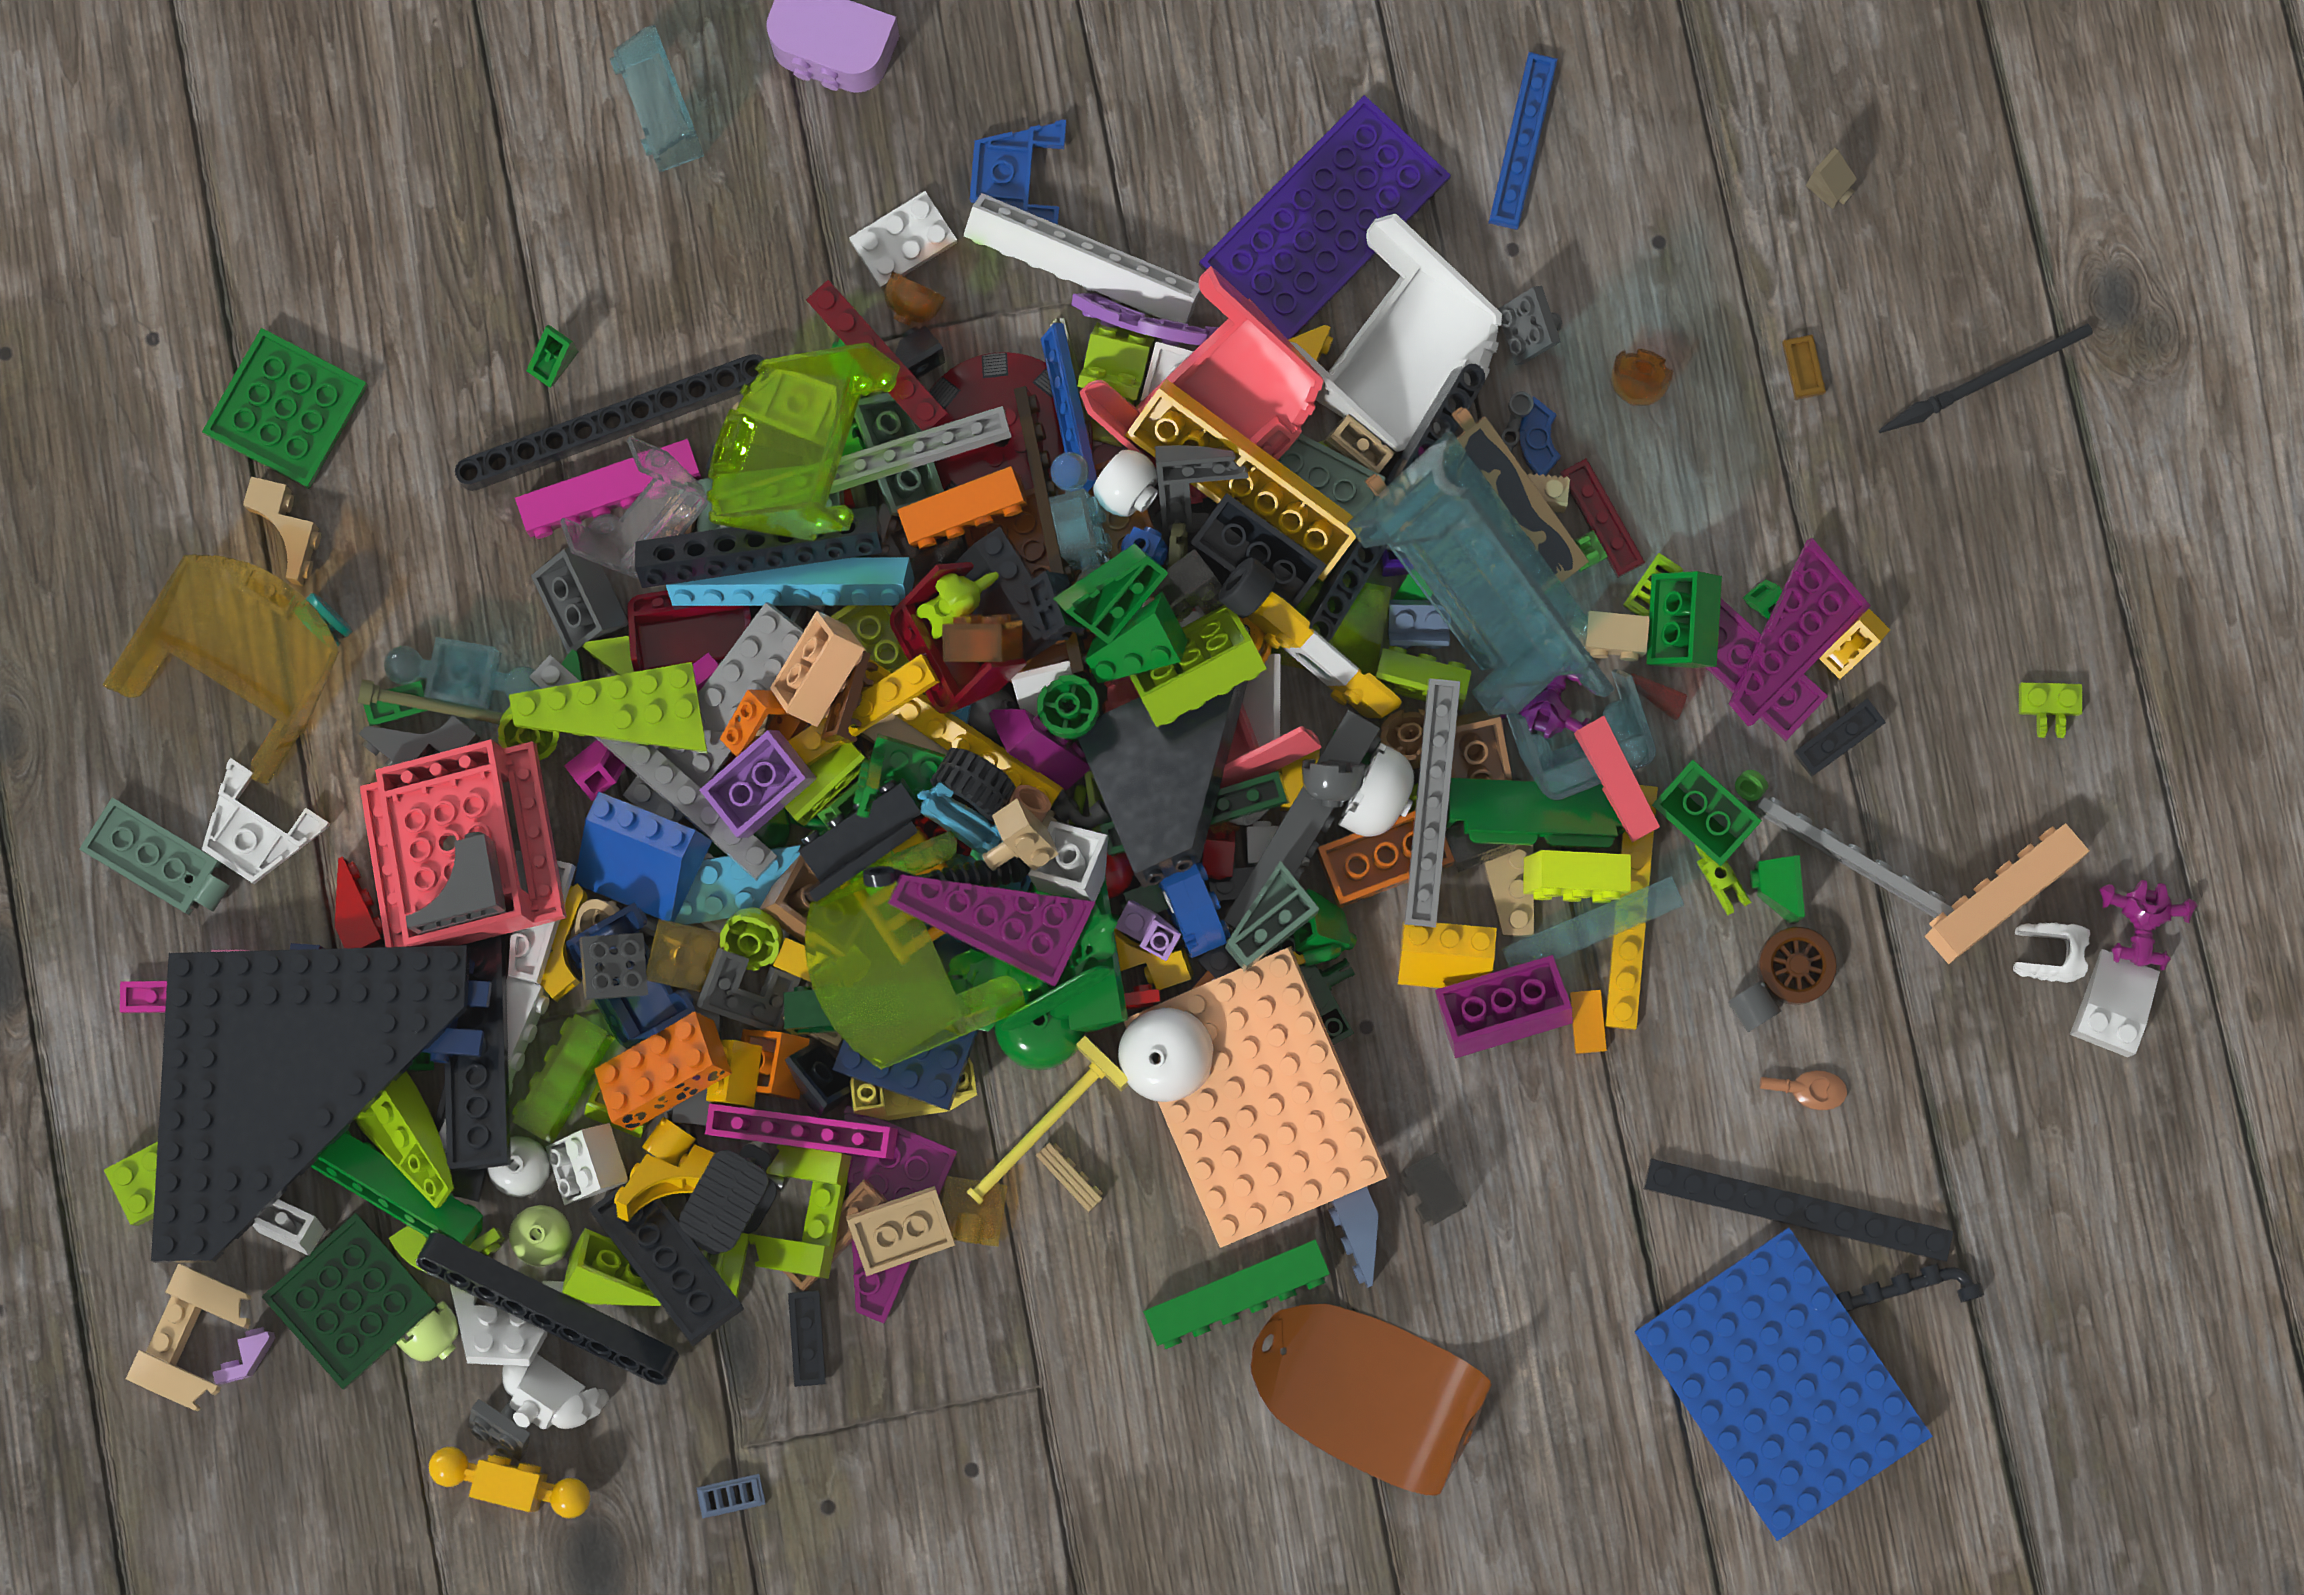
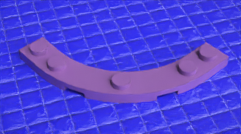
[1071,293,1219,346]

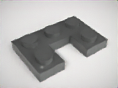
[696,948,801,1032]

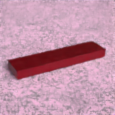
[1559,458,1645,578]

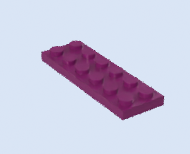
[1705,598,1828,741]

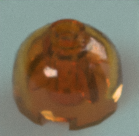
[885,271,946,326]
[1611,349,1673,406]

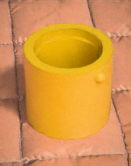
[642,1116,696,1166]

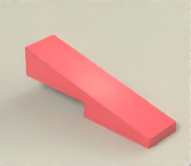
[1574,716,1660,842]

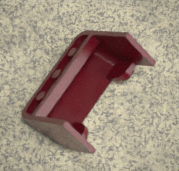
[890,562,1027,714]

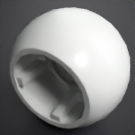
[1093,450,1158,517]

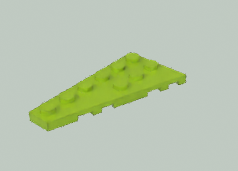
[509,662,708,754]

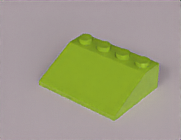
[1130,605,1267,727]

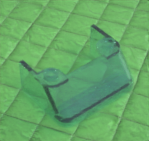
[609,24,704,173]
[1506,669,1656,800]

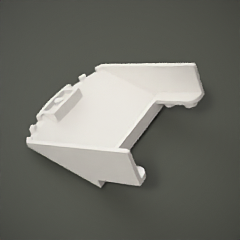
[1290,214,1502,451]

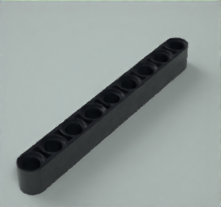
[416,1233,679,1385]

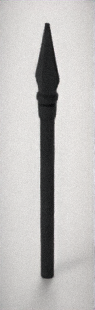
[1878,324,2093,433]

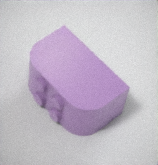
[767,0,899,92]

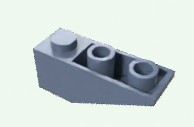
[1328,1186,1379,1288]

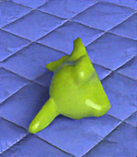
[917,572,999,639]

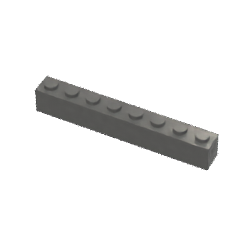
[1224,710,1381,931]

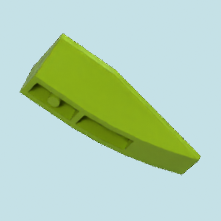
[354,1071,454,1208]

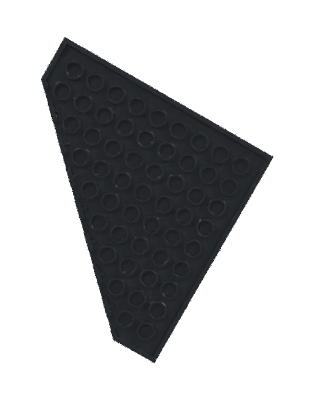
[151,945,470,1263]

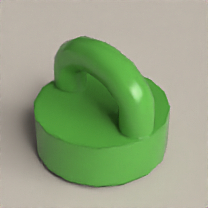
[1735,770,1769,801]

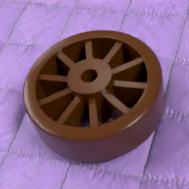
[1757,927,1837,1005]

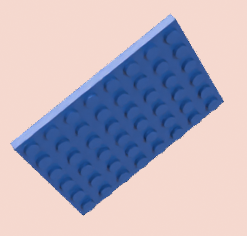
[1634,1227,1933,1541]

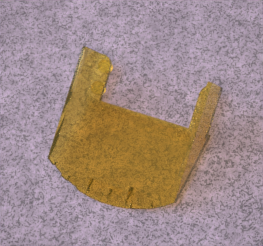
[102,554,340,785]

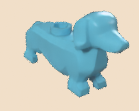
[917,783,1003,861]

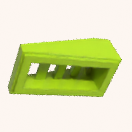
[1623,553,1683,616]

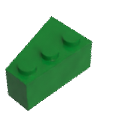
[1053,543,1168,645]
[1085,592,1188,684]

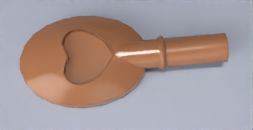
[1759,1070,1847,1110]

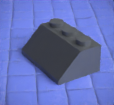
[531,543,629,653]

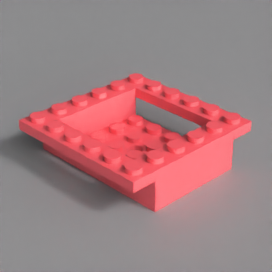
[360,739,567,947]

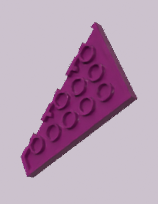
[844,1105,958,1324]

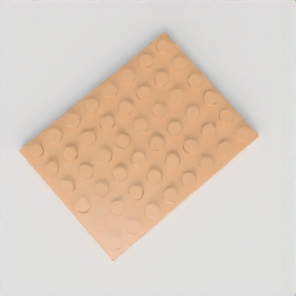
[1123,947,1389,1248]

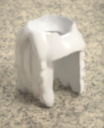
[2013,922,2090,983]

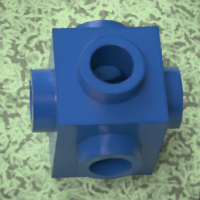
[1121,526,1169,566]

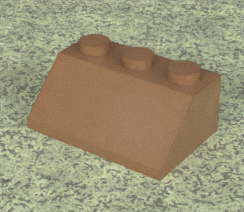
[760,855,869,963]

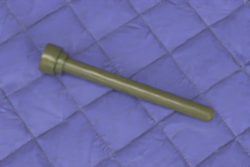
[358,679,503,724]

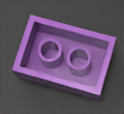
[700,730,817,838]

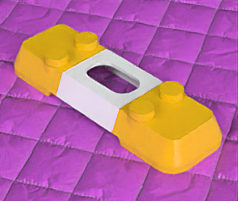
[1247,592,1402,718]

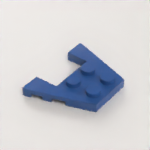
[970,120,1066,225]

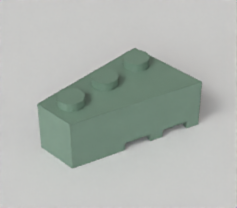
[1225,861,1319,972]

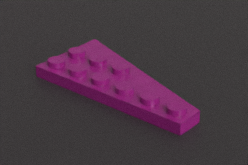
[1728,538,1871,726]
[887,875,1095,986]

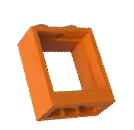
[720,689,808,757]

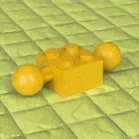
[429,1447,590,1518]

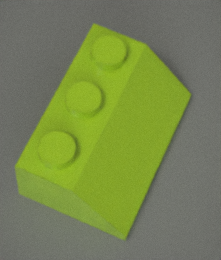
[1375,646,1472,711]
[785,743,868,826]

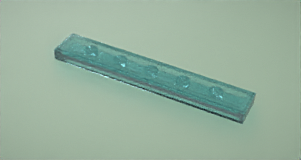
[1502,876,1684,967]

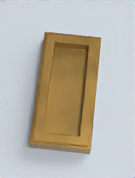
[1782,334,1826,400]

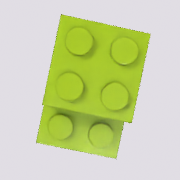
[1077,322,1155,400]

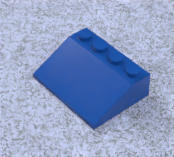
[574,792,712,924]

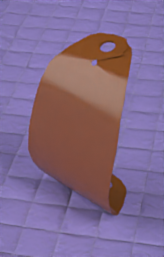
[1251,1304,1491,1496]

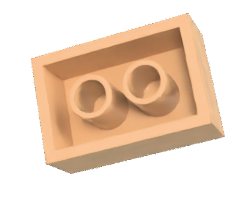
[770,611,865,727]

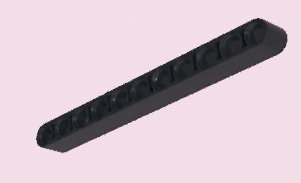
[455,354,770,491]
[1304,364,1485,642]

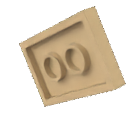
[846,1186,955,1276]

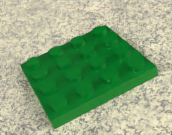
[202,328,368,489]

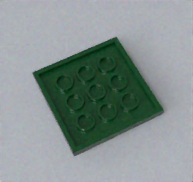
[262,1213,437,1390]

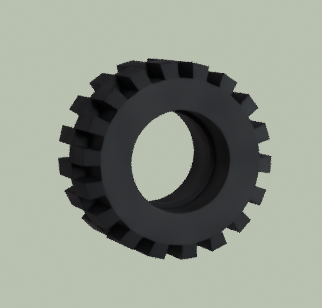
[930,748,1016,822]

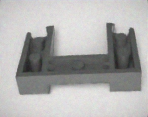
[1155,445,1248,553]

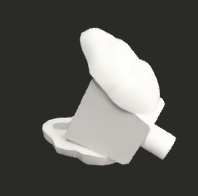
[502,1354,609,1429]

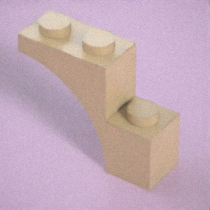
[243,476,321,586]

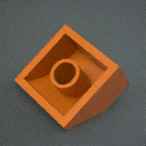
[741,1029,810,1100]

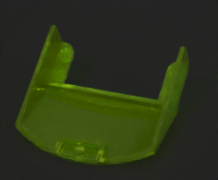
[707,342,900,541]
[805,831,1025,1070]

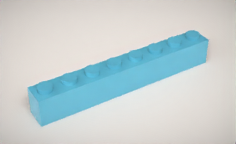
[666,557,915,606]

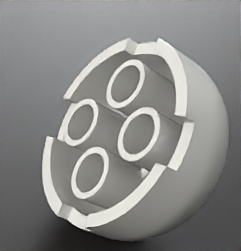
[1338,743,1414,837]
[1118,1007,1214,1102]

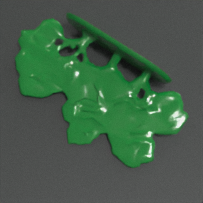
[948,895,1118,1032]

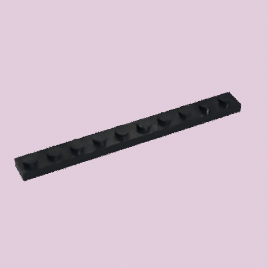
[1643,1159,1953,1262]

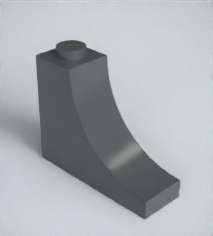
[406,832,507,934]

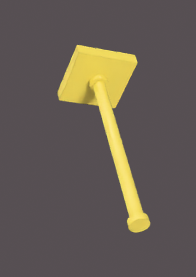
[967,1036,1129,1205]

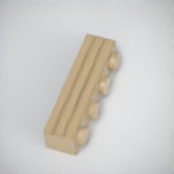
[1036,1142,1103,1213]

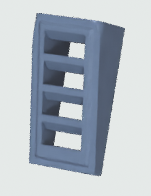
[696,1474,766,1518]

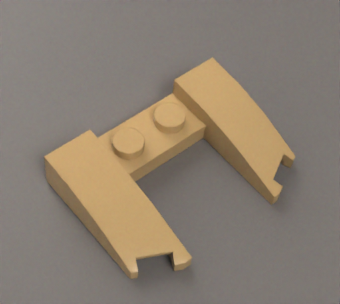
[126,1264,251,1411]

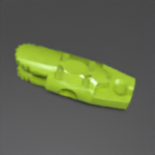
[1695,845,1752,915]

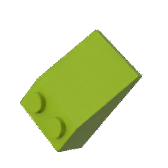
[562,1228,661,1306]

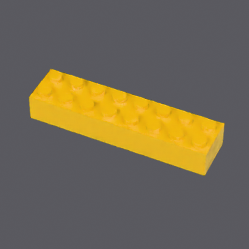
[1125,379,1364,581]

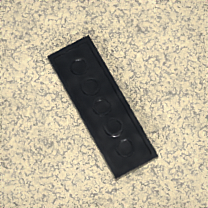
[589,1182,744,1346]

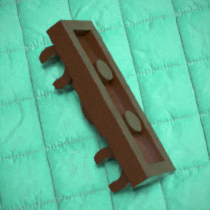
[821,651,878,743]

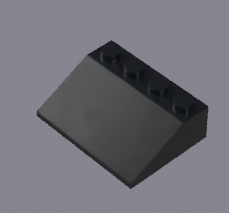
[955,527,1059,666]

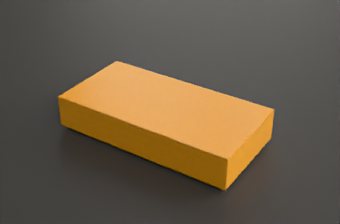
[1569,990,1607,1054]

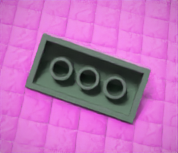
[850,392,944,516]

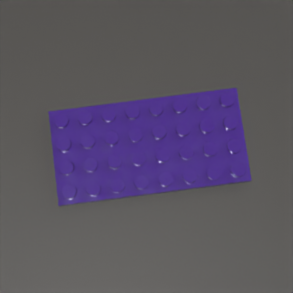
[1199,95,1451,339]

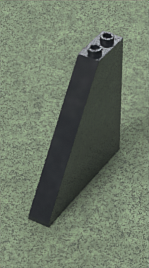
[1078,680,1248,888]

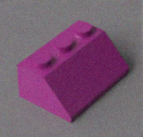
[989,709,1090,791]

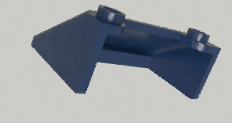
[566,902,696,1048]

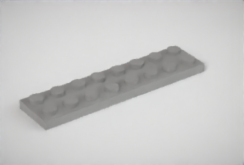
[623,602,804,824]

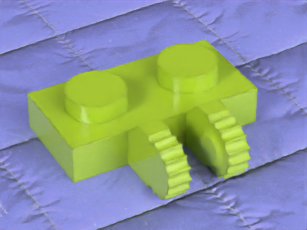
[2019,682,2082,738]

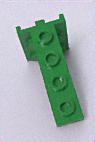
[853,733,946,818]

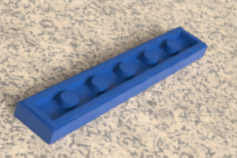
[1488,52,1558,230]
[1041,323,1097,496]

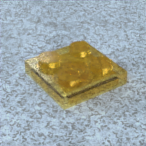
[646,919,720,992]

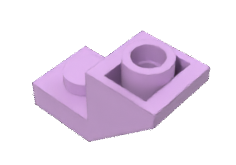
[1115,899,1181,961]
[213,1327,275,1384]

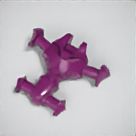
[1495,654,1590,739]
[2099,880,2198,971]

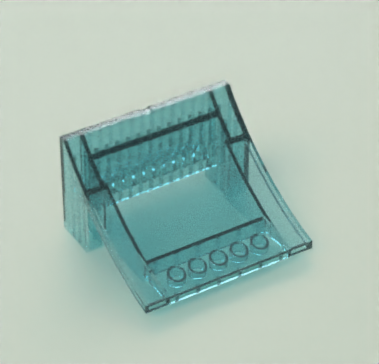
[1347,431,1615,715]

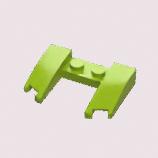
[749,1144,852,1279]

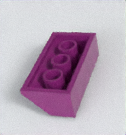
[1435,955,1572,1059]

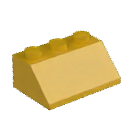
[1397,922,1497,988]

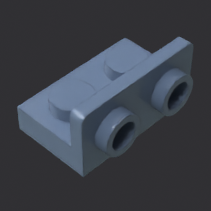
[1388,600,1450,649]

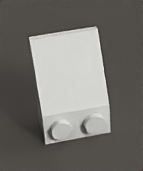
[2070,949,2160,1057]

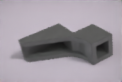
[359,715,481,766]

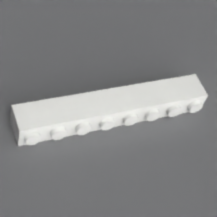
[963,193,1200,323]

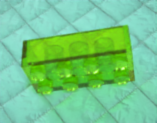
[512,1014,615,1144]

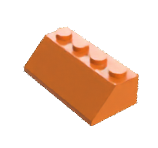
[897,466,1028,550]

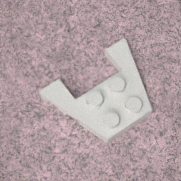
[202,758,330,884]
[450,1281,569,1366]

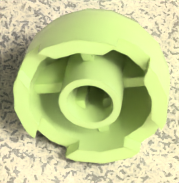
[509,1205,572,1267]
[396,1301,459,1361]

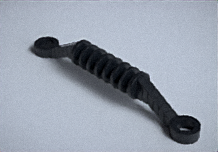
[863,824,1083,888]

